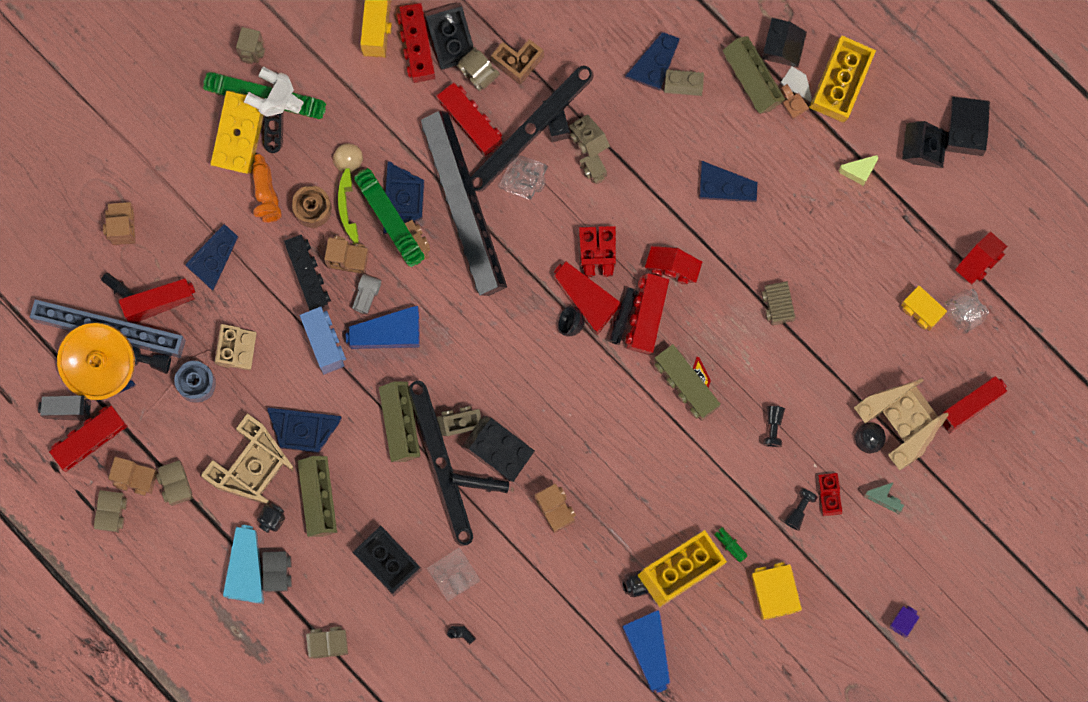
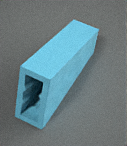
[223,525,264,604]

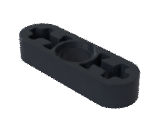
[264,111,284,153]

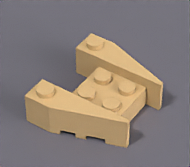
[854,378,949,471]
[201,414,294,505]

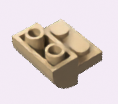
[214,324,256,370]

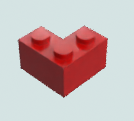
[955,231,1008,285]
[645,246,703,285]

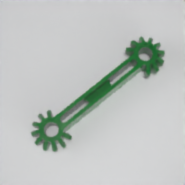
[203,72,326,119]
[354,168,425,267]

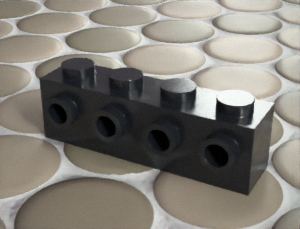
[284,234,331,311]

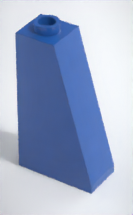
[346,306,420,349]
[622,610,670,693]

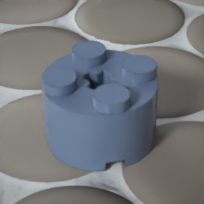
[174,361,216,403]

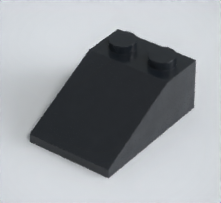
[425,2,474,70]
[945,96,990,156]

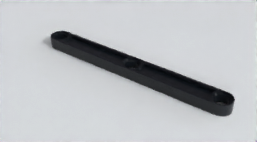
[471,65,594,192]
[408,380,473,546]

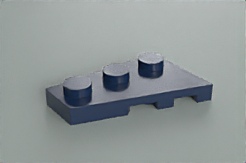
[625,32,680,91]
[700,161,758,202]
[185,224,238,291]

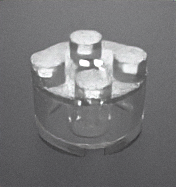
[944,289,989,334]

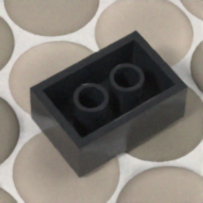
[462,415,535,482]
[353,526,422,596]

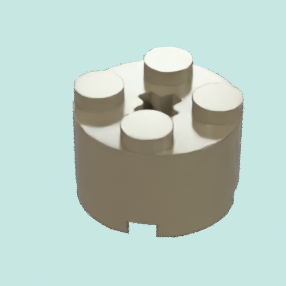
[457,47,500,91]

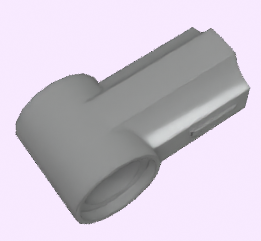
[352,274,382,315]

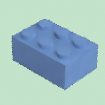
[300,307,346,375]

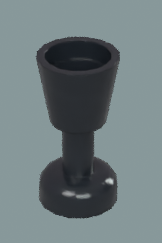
[133,347,172,374]
[763,406,785,447]
[783,488,818,531]

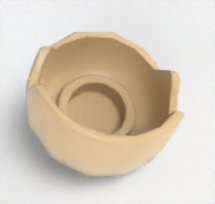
[333,143,363,172]

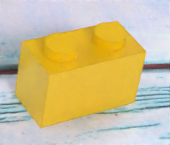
[901,286,947,331]

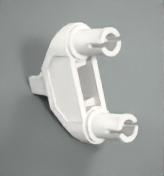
[244,66,304,116]

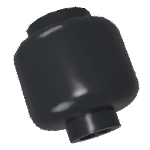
[257,503,285,533]
[622,570,649,598]

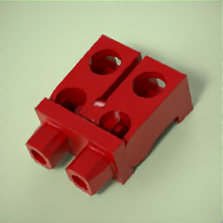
[579,226,616,277]

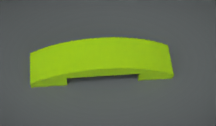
[338,168,359,244]

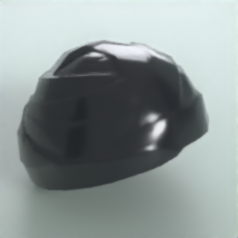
[557,306,585,337]
[855,422,886,454]

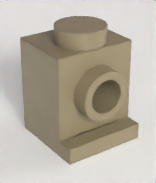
[580,154,607,184]

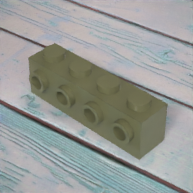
[722,36,785,114]
[654,344,721,421]
[379,382,421,462]
[298,456,337,537]

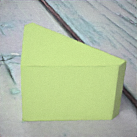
[839,155,878,186]

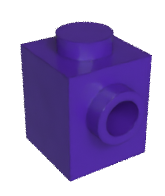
[889,606,920,638]

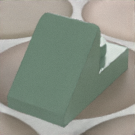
[864,483,904,514]

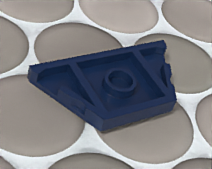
[383,161,425,234]
[268,408,342,453]

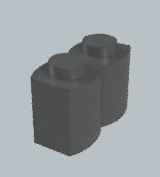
[263,551,292,592]

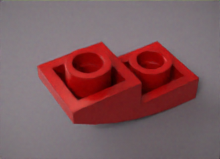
[818,473,843,516]

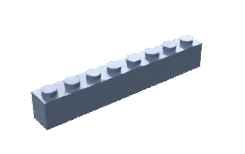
[30,300,186,358]

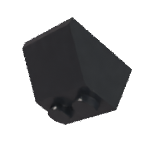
[762,18,807,68]
[902,121,948,168]

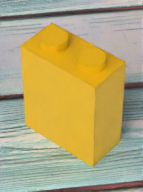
[751,562,802,620]

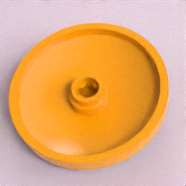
[57,323,135,400]

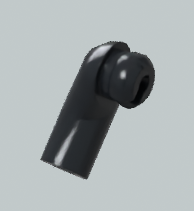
[447,625,476,645]

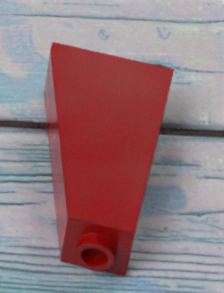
[554,261,621,335]
[118,278,196,324]
[940,376,1007,434]

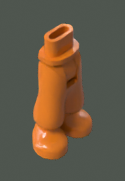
[253,154,282,223]

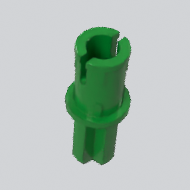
[714,527,748,562]

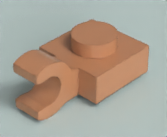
[780,84,809,120]

